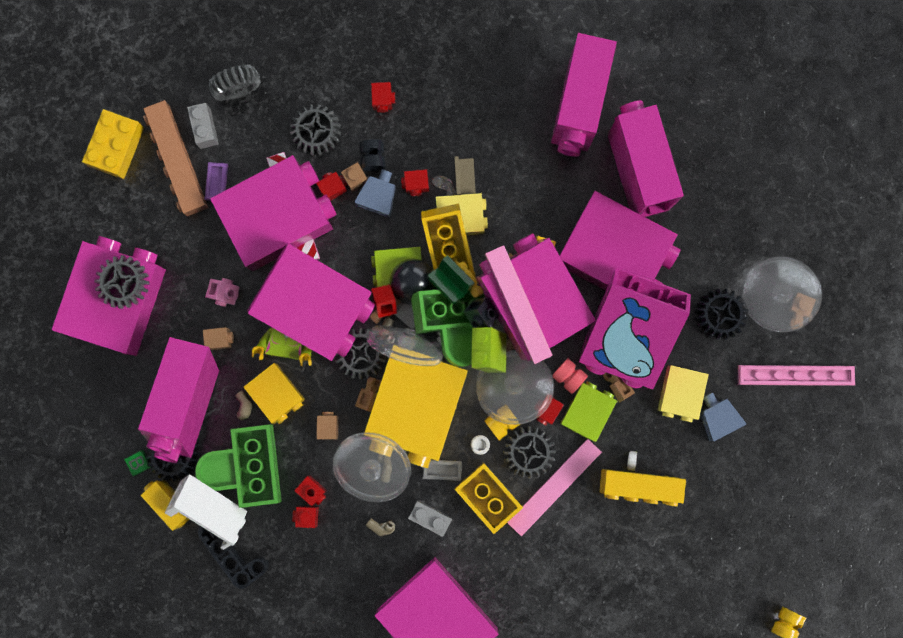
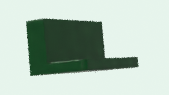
[427,255,475,304]

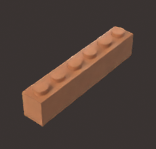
[143,100,208,217]

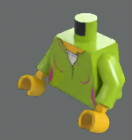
[252,328,312,366]

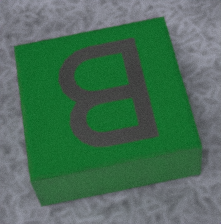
[124,450,152,477]

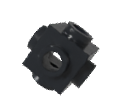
[463,297,499,328]

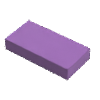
[205,162,228,201]

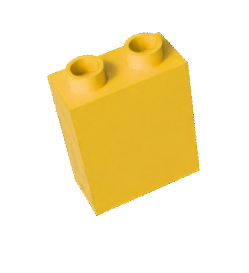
[364,346,468,468]

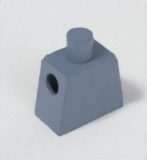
[355,169,396,218]
[700,392,746,441]

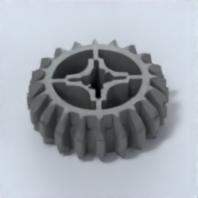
[208,64,261,101]
[290,104,341,155]
[94,255,150,309]
[335,328,387,380]
[503,426,556,479]

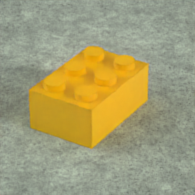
[82,109,144,179]
[455,462,523,534]

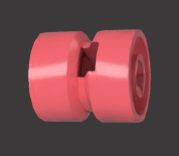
[551,358,588,394]

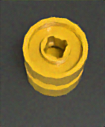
[484,404,520,440]
[771,606,806,638]

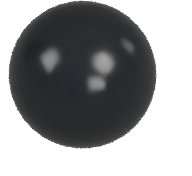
[390,259,435,305]

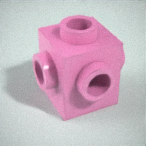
[205,278,240,307]

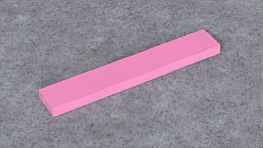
[485,245,553,364]
[738,365,855,386]
[507,439,602,536]

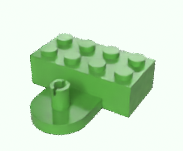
[411,290,496,367]
[196,424,282,508]

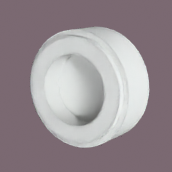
[471,435,490,455]
[627,451,637,471]

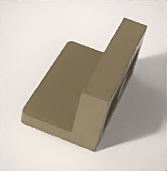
[455,156,476,195]

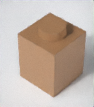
[341,162,368,193]
[203,327,234,350]
[317,412,338,439]

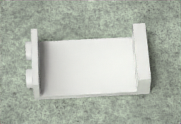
[165,474,247,550]

